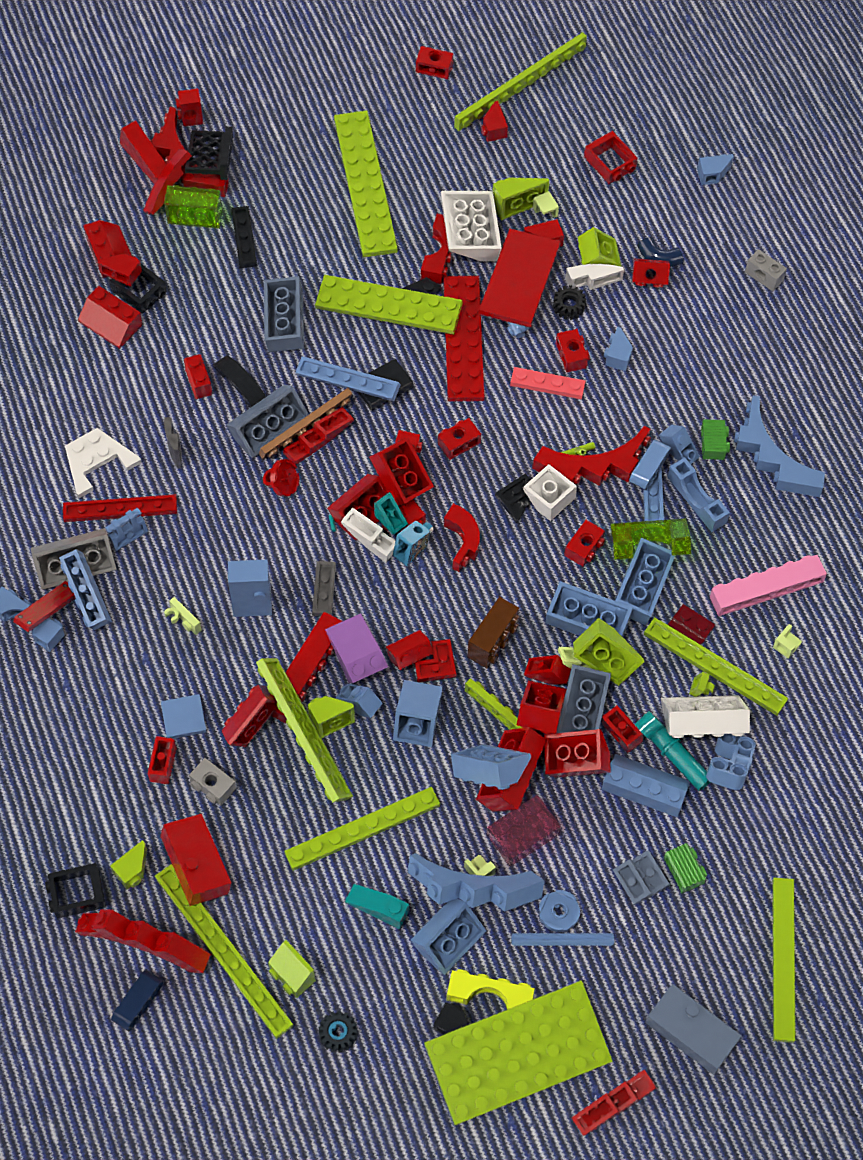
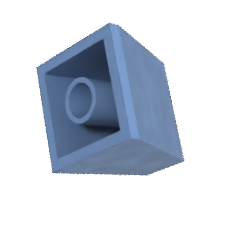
[393,680,443,747]

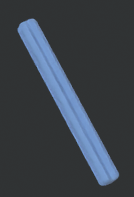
[511,933,614,946]

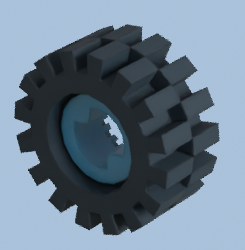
[319,1011,357,1053]

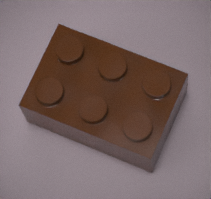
[467,596,520,669]

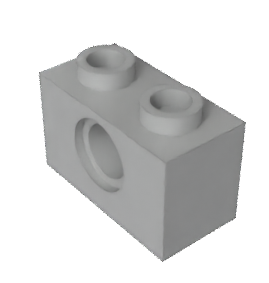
[745,249,787,291]
[189,758,237,806]

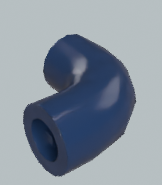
[637,237,684,267]

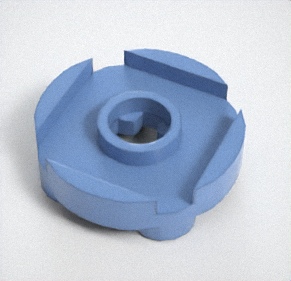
[539,890,580,933]

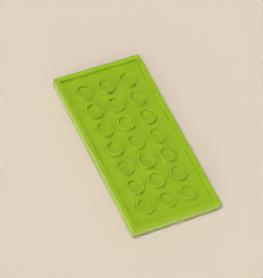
[424,980,613,1125]

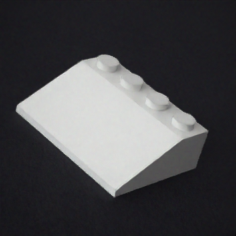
[441,191,502,261]
[661,695,750,738]

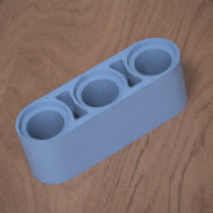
[629,439,672,490]

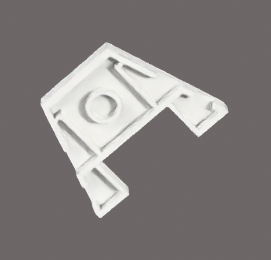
[65,428,142,498]

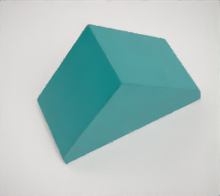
[374,492,408,535]

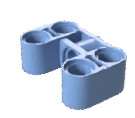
[706,733,756,790]

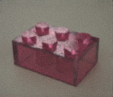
[487,795,561,867]

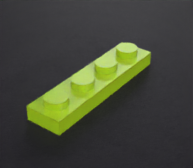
[465,678,522,729]

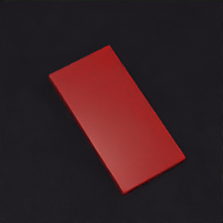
[479,228,560,328]

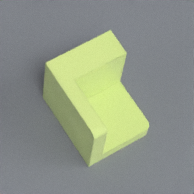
[533,192,559,218]
[773,624,802,659]
[464,855,496,876]

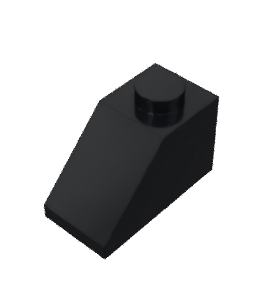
[433,1002,468,1035]

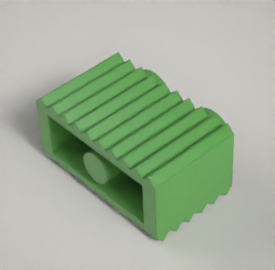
[701,419,730,460]
[664,843,707,894]

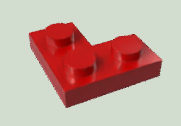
[415,639,456,682]

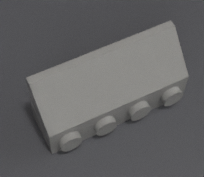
[30,528,117,590]

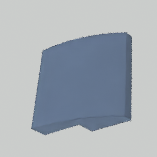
[613,850,670,905]

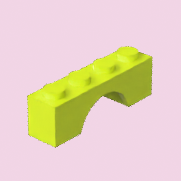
[446,969,535,1009]

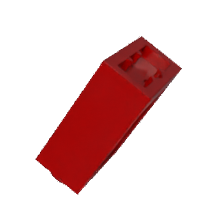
[584,131,638,184]

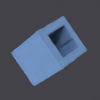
[697,154,734,185]
[604,327,633,371]
[659,425,700,464]
[336,684,383,718]

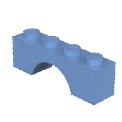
[667,458,730,532]
[0,587,65,652]

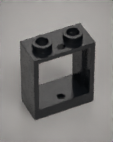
[109,264,167,314]
[45,863,106,919]

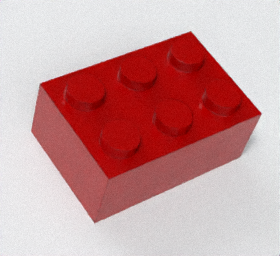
[369,437,434,506]
[517,680,567,734]

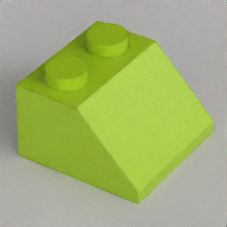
[577,227,621,267]
[307,696,355,739]
[268,940,315,998]

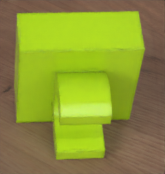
[689,672,715,697]

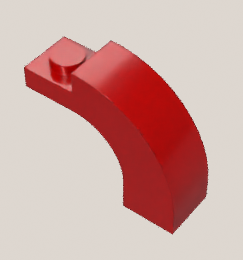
[444,503,480,572]

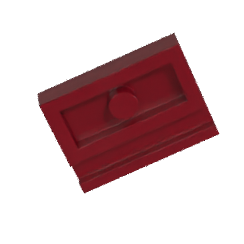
[668,604,715,645]

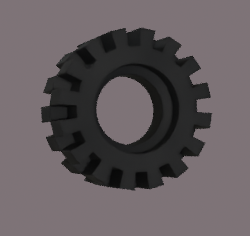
[553,285,586,320]

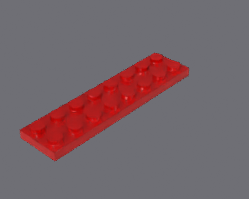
[443,276,484,402]

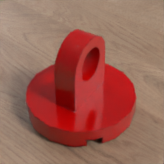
[263,459,299,497]

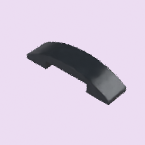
[213,355,266,408]

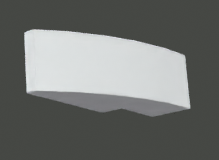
[565,264,624,290]
[341,508,395,562]

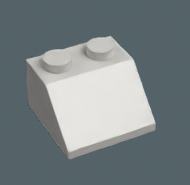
[523,464,577,521]

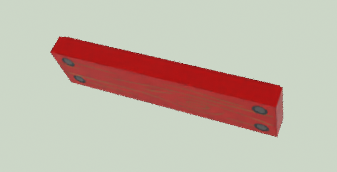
[13,581,76,632]

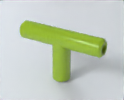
[561,442,596,456]

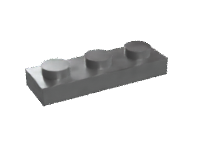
[312,561,336,616]

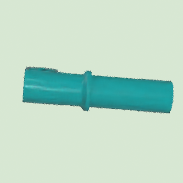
[634,711,710,791]

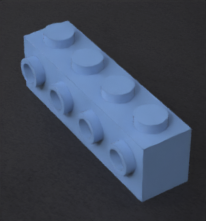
[59,549,112,630]

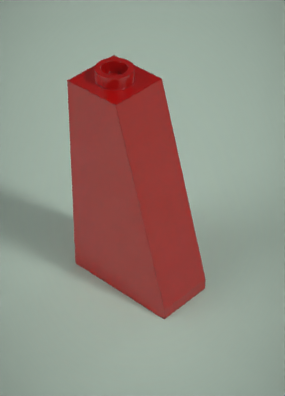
[120,120,167,184]

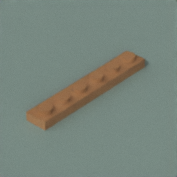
[259,388,352,459]

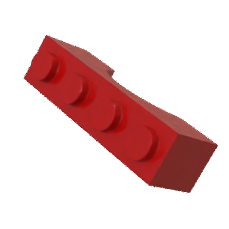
[421,213,452,284]

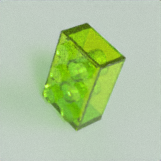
[164,185,223,229]

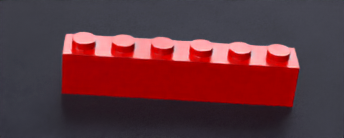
[271,612,342,724]

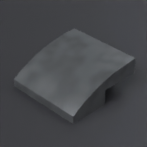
[164,417,182,469]

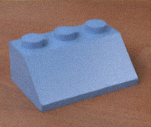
[410,899,486,975]

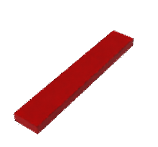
[63,494,178,522]

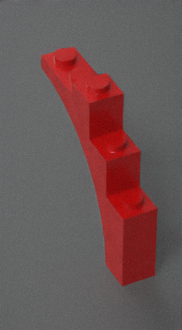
[150,107,229,197]
[532,426,651,486]
[75,910,211,973]

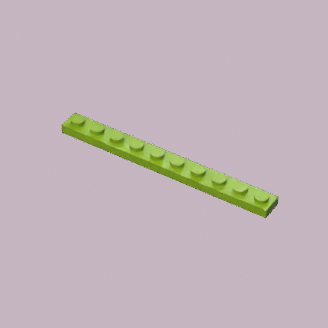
[454,32,587,131]
[155,864,294,1039]

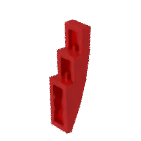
[143,149,192,215]
[283,407,354,464]
[572,1070,657,1136]

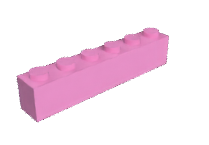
[710,555,827,616]

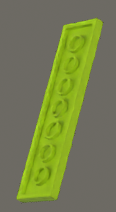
[315,275,463,334]
[256,658,353,803]

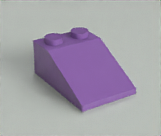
[325,613,388,683]

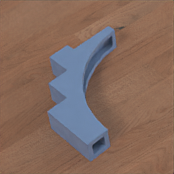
[734,395,825,497]
[408,853,544,912]

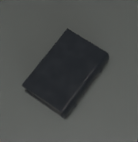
[357,359,414,411]

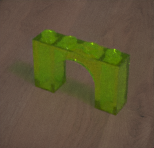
[610,518,691,560]

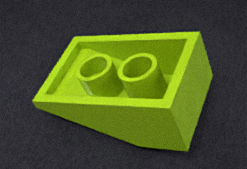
[492,178,550,220]
[573,618,644,686]

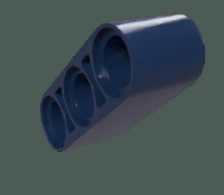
[111,969,164,1032]

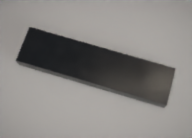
[231,206,257,269]

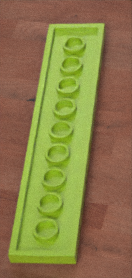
[334,110,398,258]

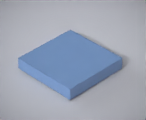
[161,694,207,739]

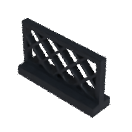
[185,126,233,180]

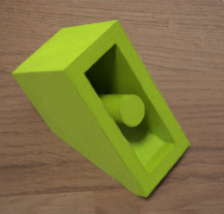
[110,840,147,890]

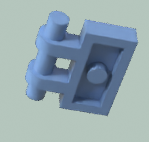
[105,508,148,551]

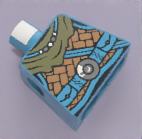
[393,521,433,566]

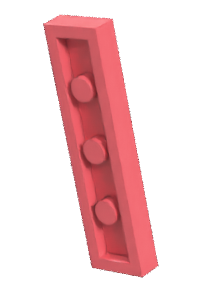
[510,367,585,400]

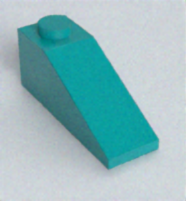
[345,884,409,929]

